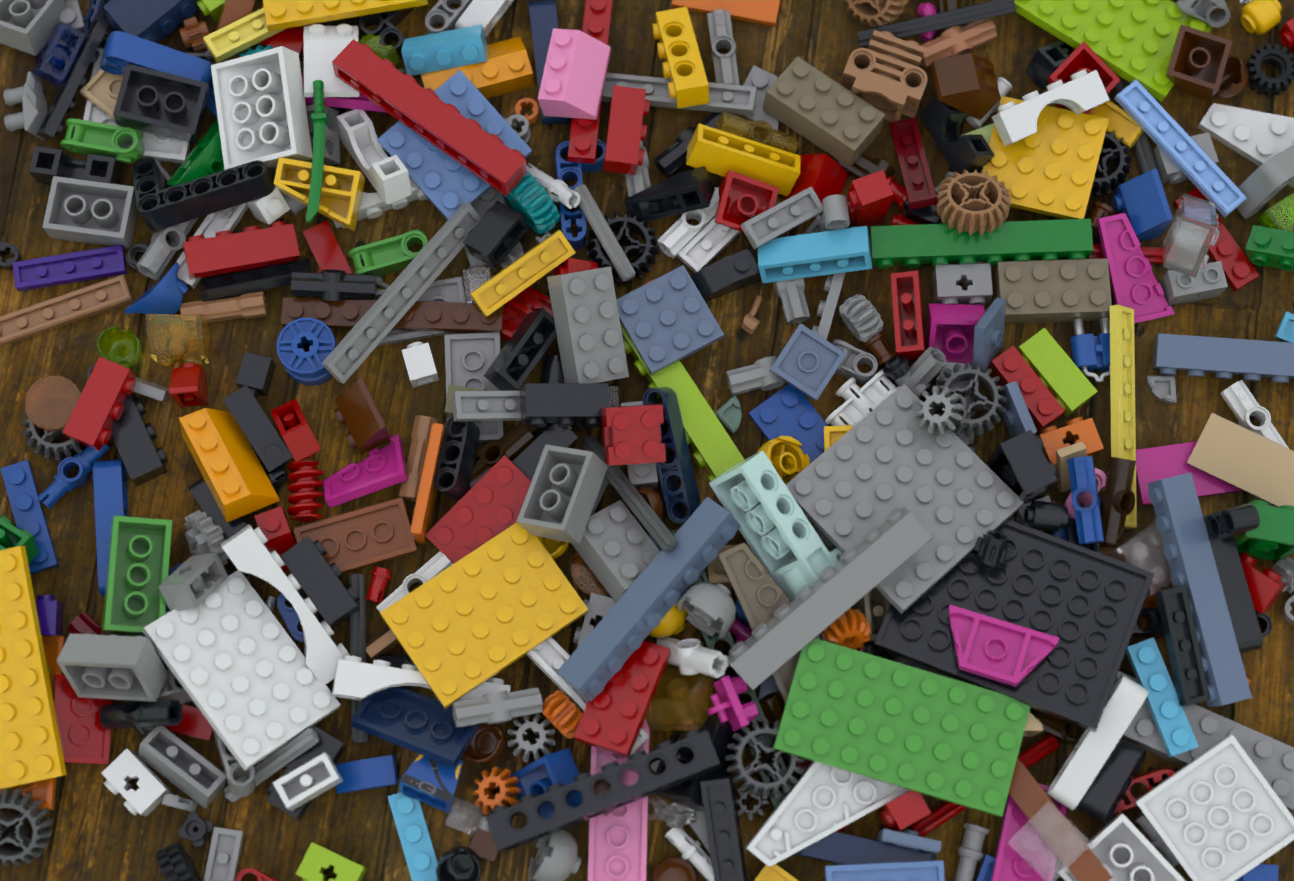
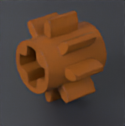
[179,17,210,53]

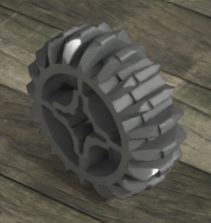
[931,362,1007,438]
[22,386,83,461]
[725,719,805,799]
[0,788,53,867]

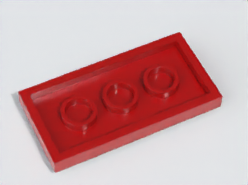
[425,455,531,564]
[574,641,671,758]

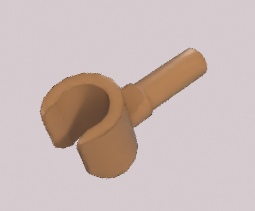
[741,296,763,335]

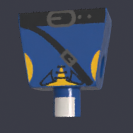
[399,754,463,814]

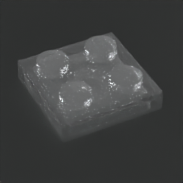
[1007,801,1092,881]

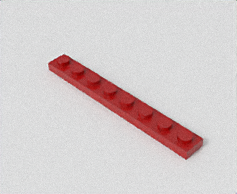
[568,0,613,164]

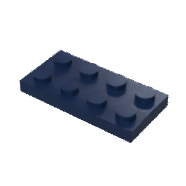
[351,686,481,768]

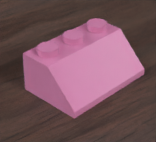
[538,28,611,120]

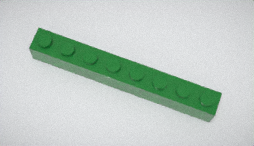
[868,219,1093,269]

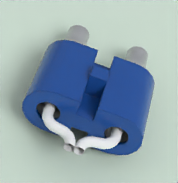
[1070,317,1110,382]

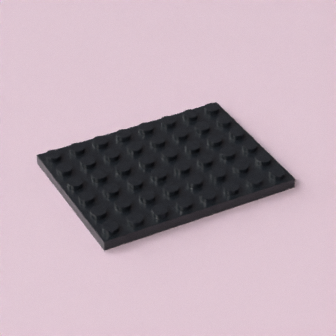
[874,519,1154,732]

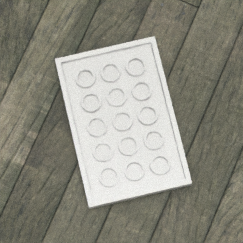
[142,570,340,771]

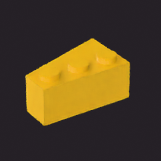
[274,157,365,232]

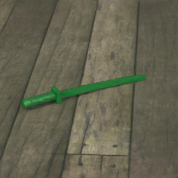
[306,80,328,223]

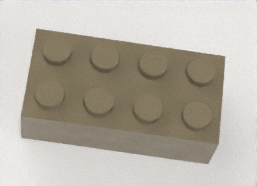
[762,56,886,168]
[993,258,1112,324]

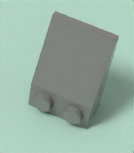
[0,0,65,56]

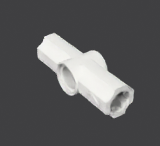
[657,187,719,259]
[1220,380,1289,449]
[376,551,453,612]
[656,637,729,678]

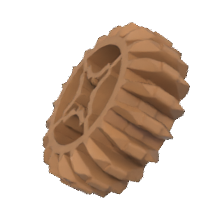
[843,0,909,27]
[936,169,1011,236]

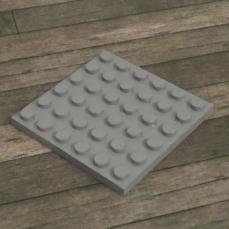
[786,384,1024,614]

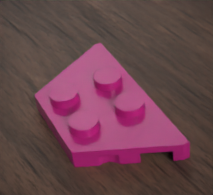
[948,605,1059,687]

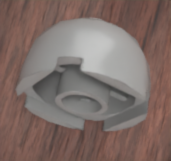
[677,583,736,638]
[528,830,581,881]

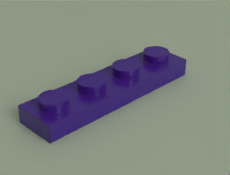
[12,245,127,292]

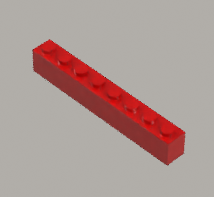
[332,39,527,196]

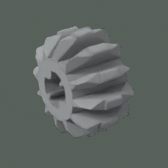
[839,294,883,342]
[914,386,964,435]
[507,714,556,762]

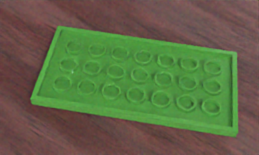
[773,638,1030,817]

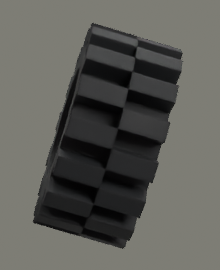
[1246,44,1294,97]
[155,841,201,881]

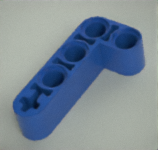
[99,31,213,85]
[556,139,606,250]

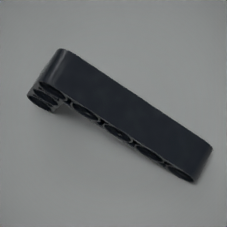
[132,157,275,231]
[1203,504,1263,654]

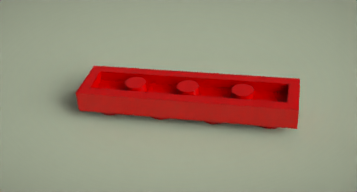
[1173,188,1260,292]

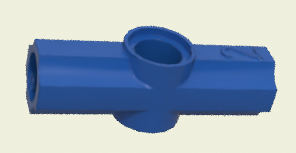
[1067,456,1105,545]

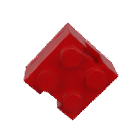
[601,404,666,466]

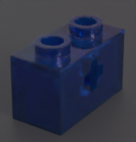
[32,22,86,85]

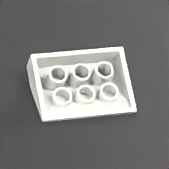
[211,46,313,170]
[1058,811,1185,881]

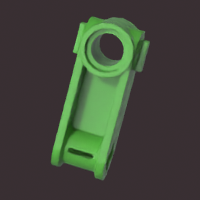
[60,118,145,164]
[348,229,428,276]

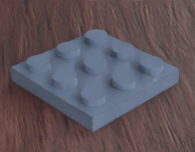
[616,265,724,376]

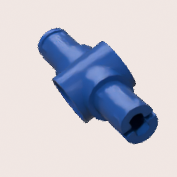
[37,445,110,509]

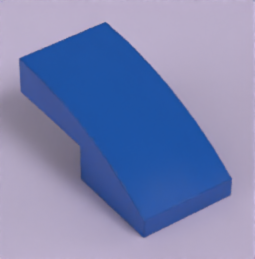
[335,755,399,794]

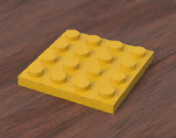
[981,96,1109,219]

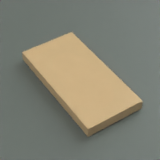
[1187,413,1294,508]

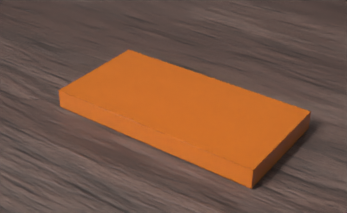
[671,0,780,27]
[410,423,445,545]

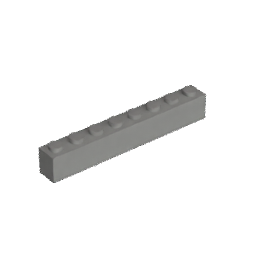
[727,506,932,690]

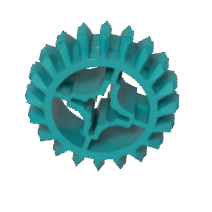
[501,171,560,235]

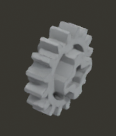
[184,510,229,566]

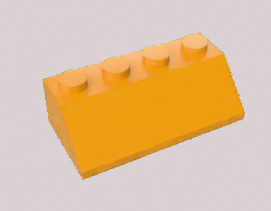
[420,36,534,99]
[179,408,279,522]

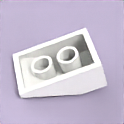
[304,24,359,97]

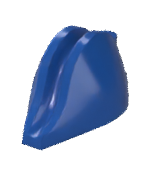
[124,261,189,319]

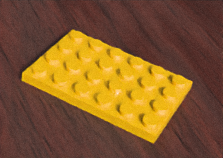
[380,522,589,709]

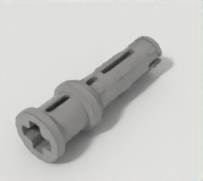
[954,823,990,881]

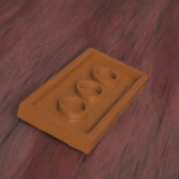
[293,497,418,574]

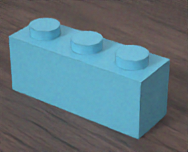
[401,24,488,76]

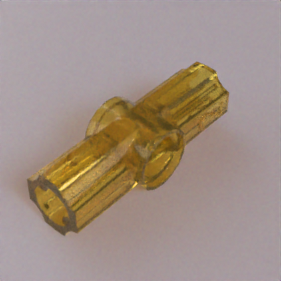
[715,112,799,154]

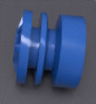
[277,317,337,386]

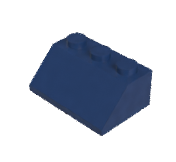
[103,0,199,43]

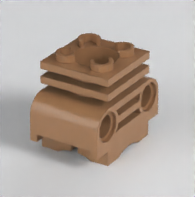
[841,30,928,123]

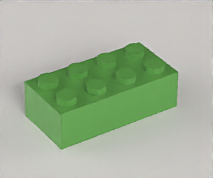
[101,515,172,637]

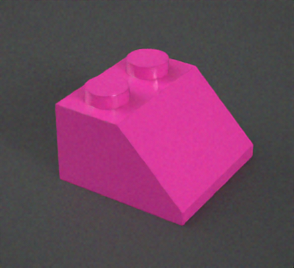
[926,303,985,365]

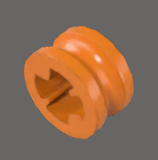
[515,98,539,125]

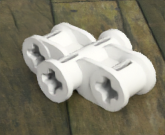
[825,369,900,428]

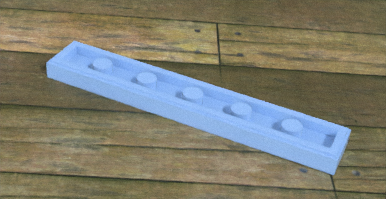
[1114,79,1247,217]

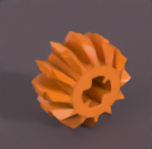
[821,608,871,650]
[542,690,583,739]
[471,767,522,815]

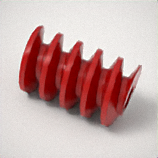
[287,461,324,521]

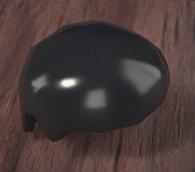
[436,846,483,881]

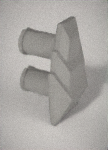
[3,72,48,140]

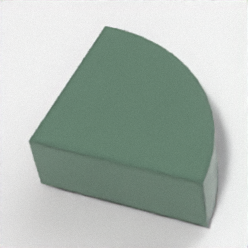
[714,395,742,435]

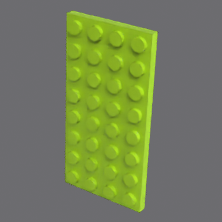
[1014,0,1213,102]

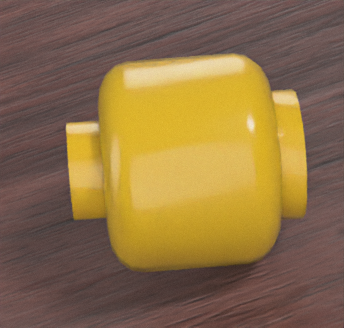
[1240,0,1282,35]

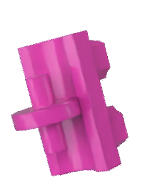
[707,675,759,732]

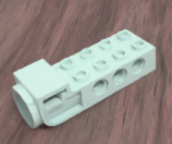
[709,450,843,602]

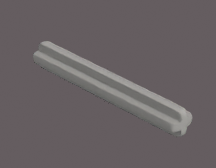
[573,184,635,282]
[224,728,319,802]

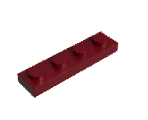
[889,118,937,210]

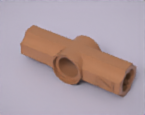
[920,18,997,70]

